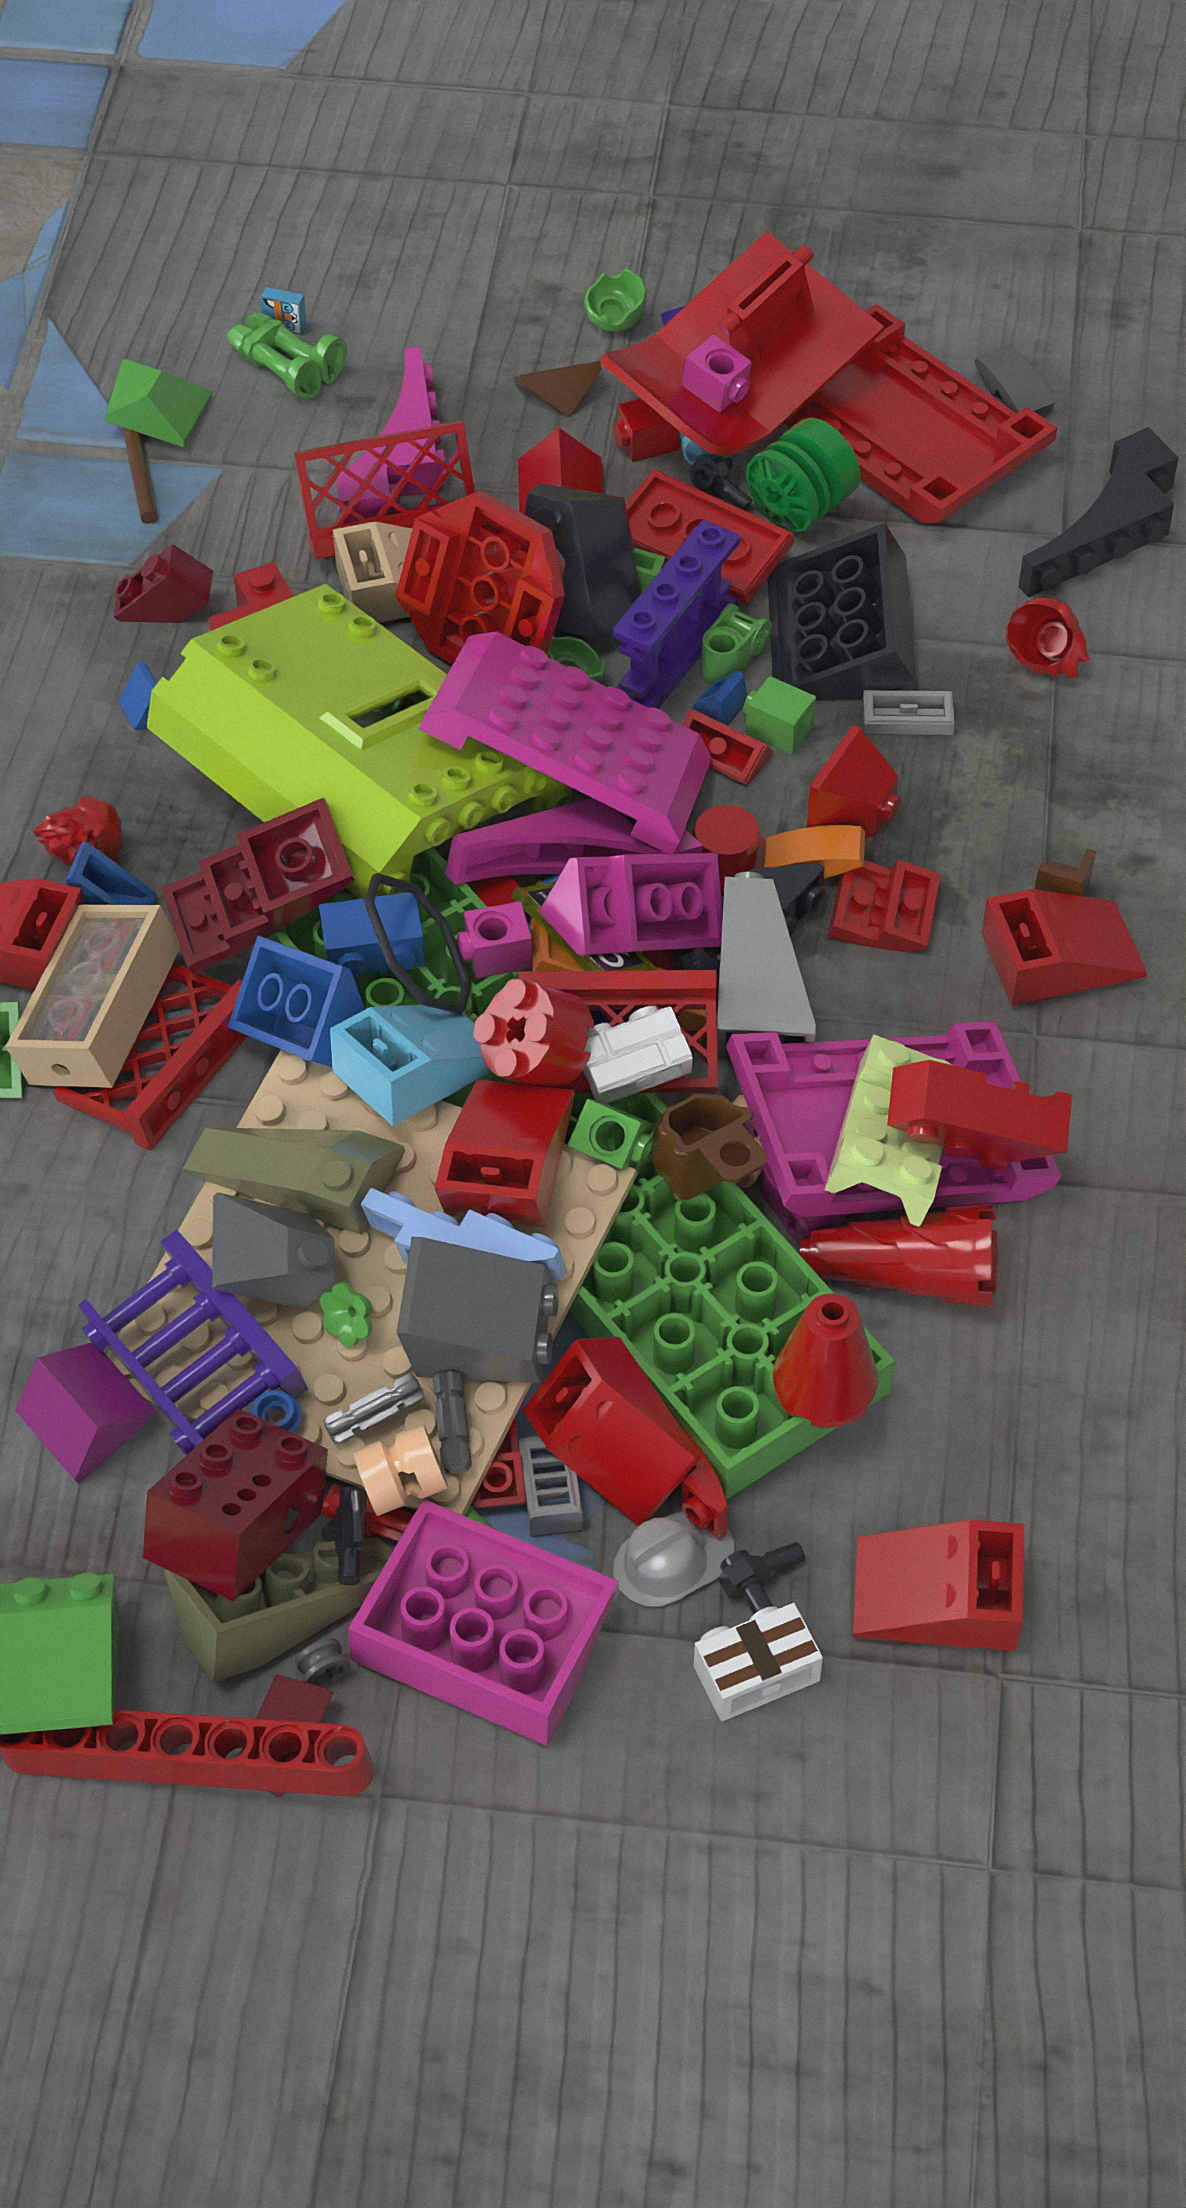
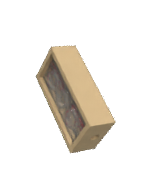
[5,905,181,1088]

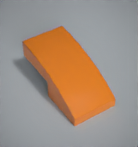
[764,825,865,879]

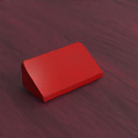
[682,708,773,786]

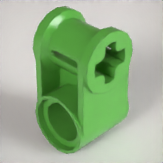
[700,603,772,684]

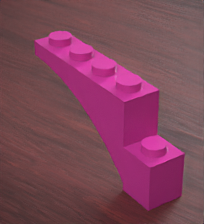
[336,347,445,522]
[445,798,704,885]

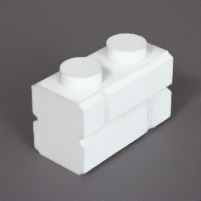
[583,1006,693,1104]

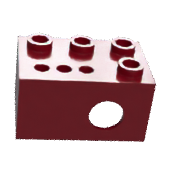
[143,1408,328,1601]

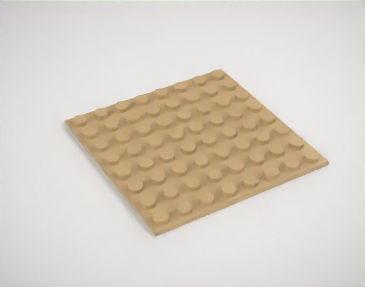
[107,1049,637,1516]

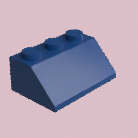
[227,936,365,1067]

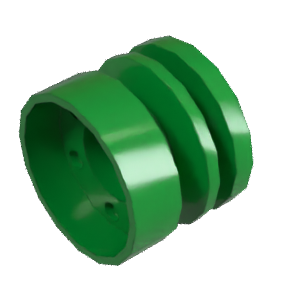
[746,417,861,533]

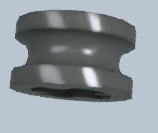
[295,1638,351,1688]

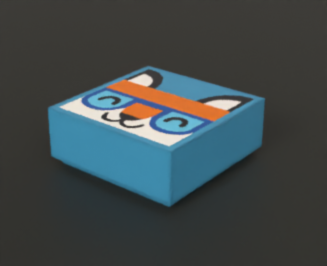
[261,287,307,335]

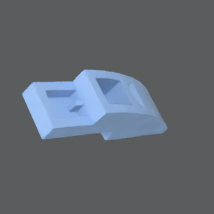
[361,1188,567,1282]

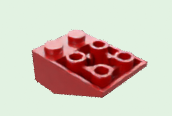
[0,878,85,991]
[981,889,1147,1006]
[434,1080,575,1228]
[522,1337,700,1526]
[852,1519,1024,1651]

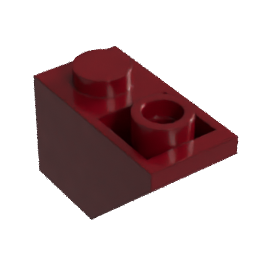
[114,544,213,623]

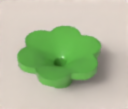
[320,1282,372,1347]

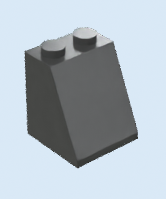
[397,1236,559,1383]

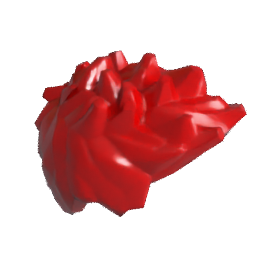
[1005,596,1090,679]
[33,795,123,867]

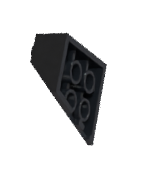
[525,483,642,638]

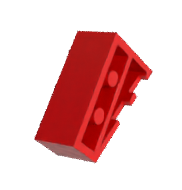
[887,1060,1072,1170]

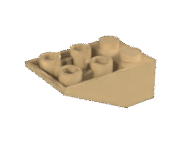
[333,522,412,623]

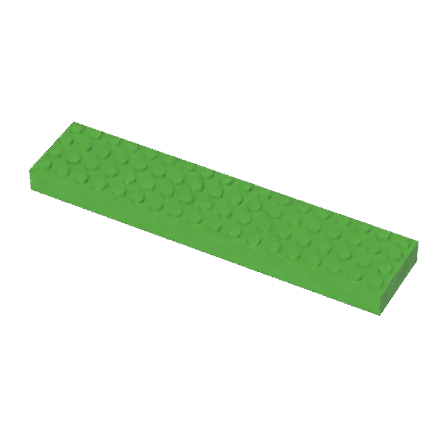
[267,846,895,1500]

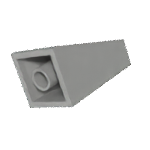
[717,872,816,1056]

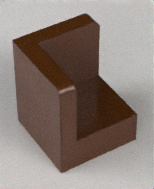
[1034,849,1096,897]

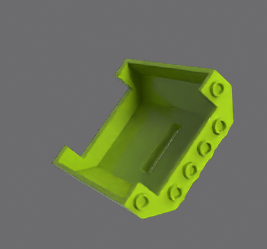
[147,584,573,899]

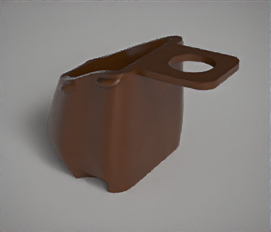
[651,1094,767,1201]

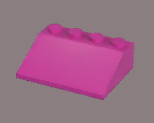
[348,1499,619,1746]

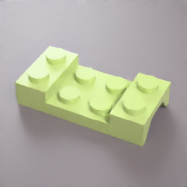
[824,1034,951,1227]

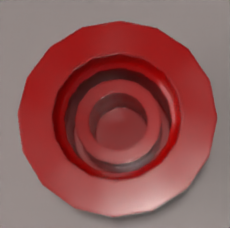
[691,805,766,896]

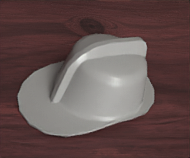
[613,1511,735,1607]

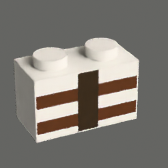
[694,1603,823,1722]

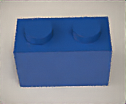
[319,892,425,978]

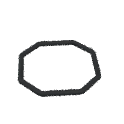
[364,873,471,1014]

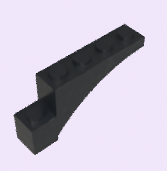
[1018,427,1179,597]

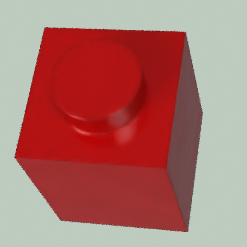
[613,398,680,463]

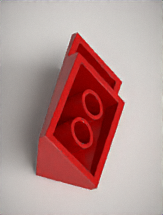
[518,427,603,515]

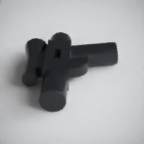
[321,1486,369,1586]

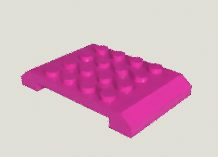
[418,631,712,854]
[726,1021,1062,1217]

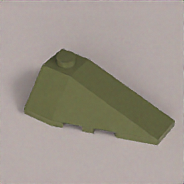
[183,1127,405,1235]
[165,1537,392,1683]

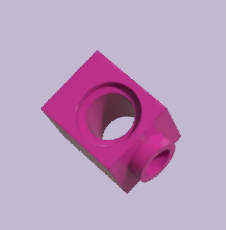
[682,334,752,413]
[457,901,532,979]

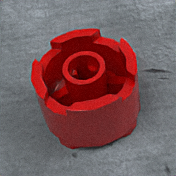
[473,979,594,1088]

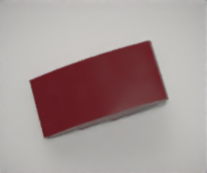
[161,797,355,974]

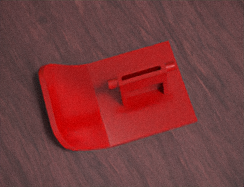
[599,231,884,456]

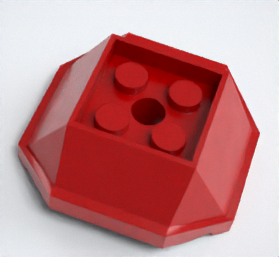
[395,490,565,665]

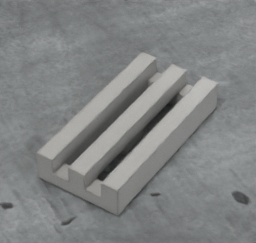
[863,690,954,735]

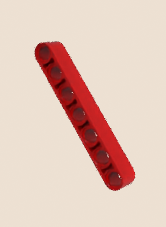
[0,1709,374,1796]

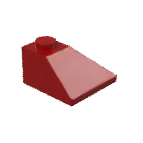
[806,725,901,838]

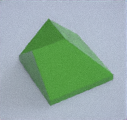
[105,358,213,447]

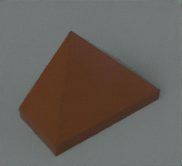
[514,361,602,417]

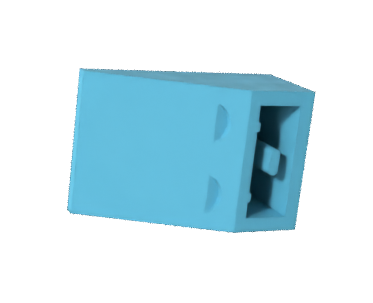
[330,1005,492,1126]

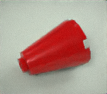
[772,1293,878,1428]

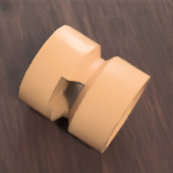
[353,1424,448,1516]

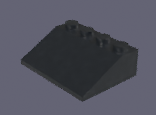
[767,523,917,700]

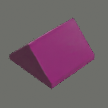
[15,1342,158,1484]

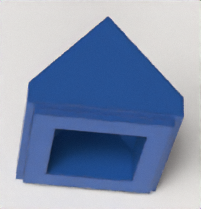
[692,671,747,726]

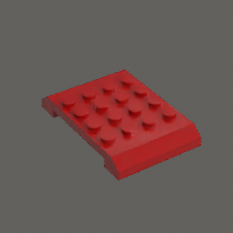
[785,304,1057,524]

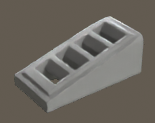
[518,1436,583,1536]

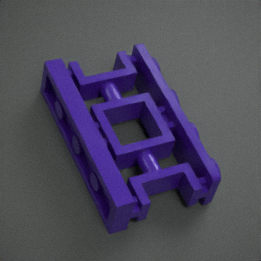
[613,520,740,709]

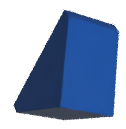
[66,841,157,905]

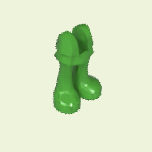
[227,312,348,399]

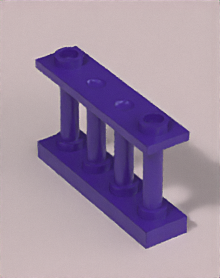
[78,1229,308,1455]

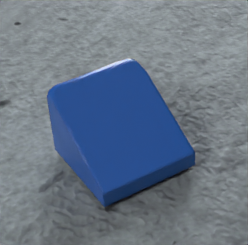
[120,661,157,731]

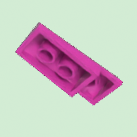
[539,853,723,955]

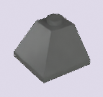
[212,1192,334,1309]

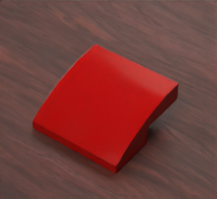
[827,859,941,952]

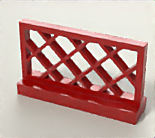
[293,420,475,559]
[53,963,248,1150]
[518,970,718,1094]

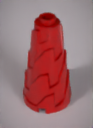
[800,1204,998,1307]

